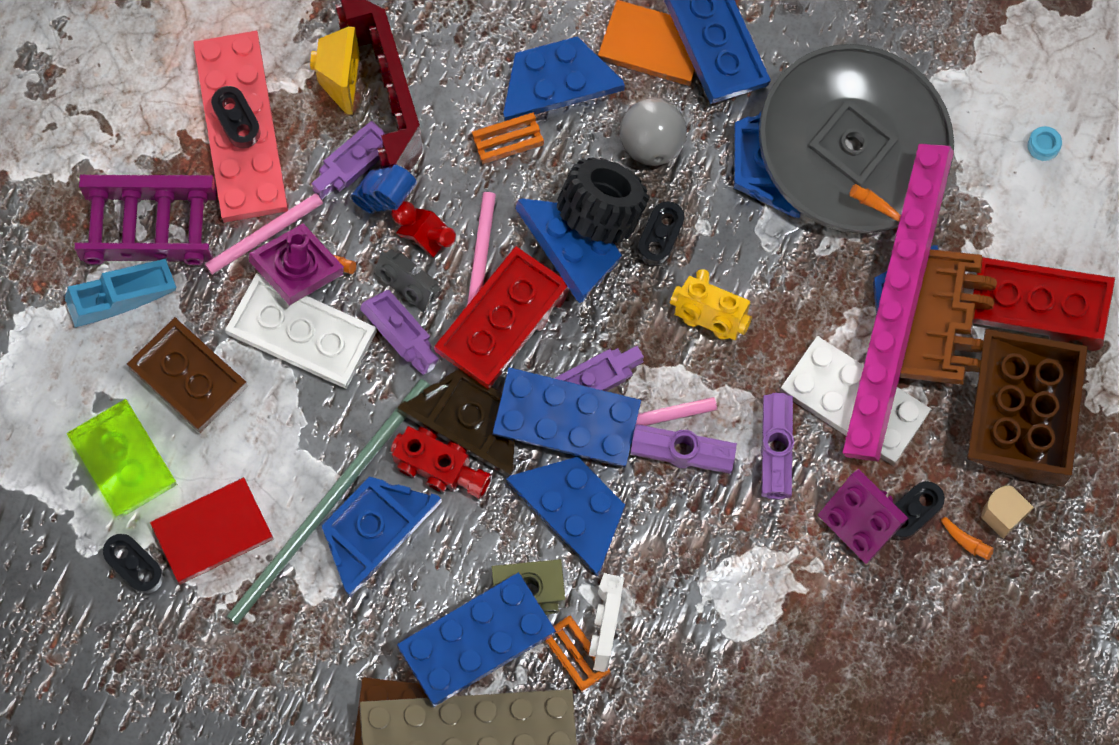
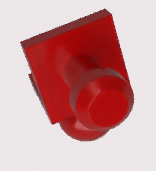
[392,201,456,258]

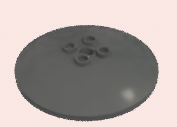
[759,44,954,233]

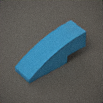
[64,259,177,328]

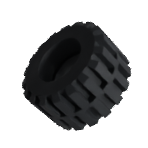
[557,157,649,244]

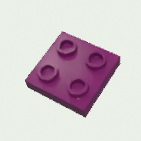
[249,223,344,306]
[818,469,908,564]

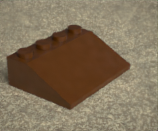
[967,329,1088,487]

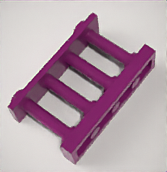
[74,175,217,266]

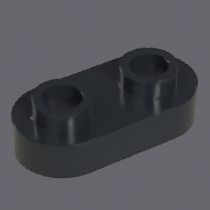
[211,86,261,148]
[638,201,685,265]
[892,481,945,540]
[103,534,163,594]

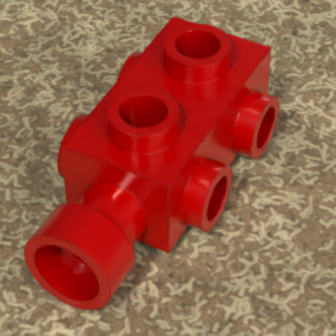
[391,426,492,499]

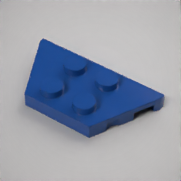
[503,36,625,121]
[734,111,801,218]
[515,198,622,303]
[506,457,625,577]
[322,477,442,598]

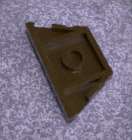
[397,369,515,477]

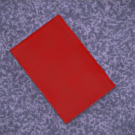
[150,477,274,585]

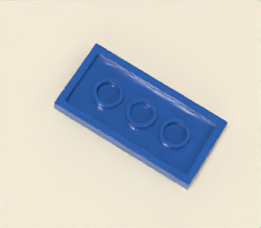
[664,0,771,104]
[492,367,641,467]
[397,572,556,707]

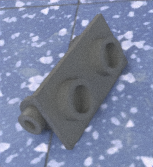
[374,249,443,313]

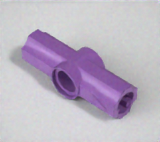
[760,393,794,500]
[630,424,737,474]

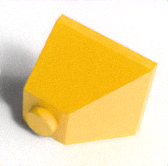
[310,27,360,115]

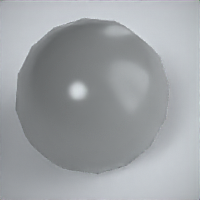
[620,99,687,166]

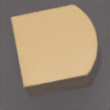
[981,486,1034,539]

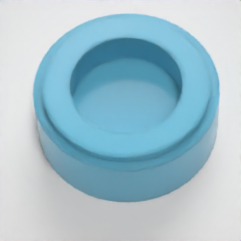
[1027,126,1062,161]

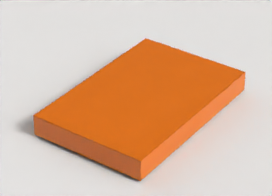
[598,0,695,86]

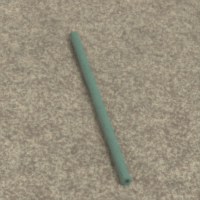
[226,379,430,625]

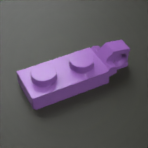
[312,121,385,199]
[360,290,439,375]
[555,346,644,391]

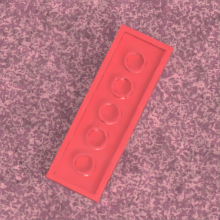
[193,30,288,223]

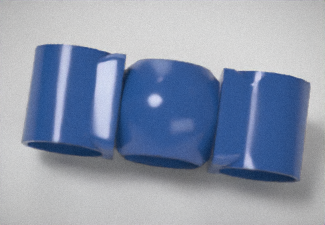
[350,165,417,214]

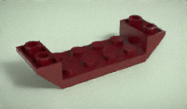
[335,0,423,173]

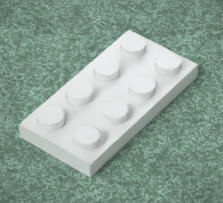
[225,273,377,389]
[779,336,931,466]

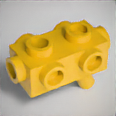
[670,269,752,340]

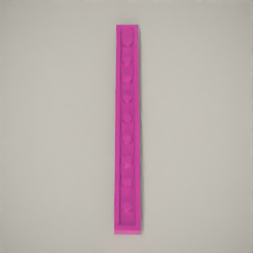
[843,144,954,462]

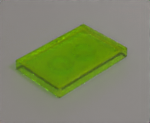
[66,399,178,520]

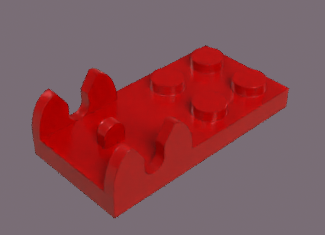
[434,246,569,390]
[973,257,1115,351]

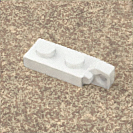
[589,573,624,672]

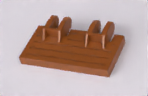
[900,249,997,385]

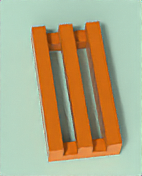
[472,112,544,165]
[545,615,611,693]

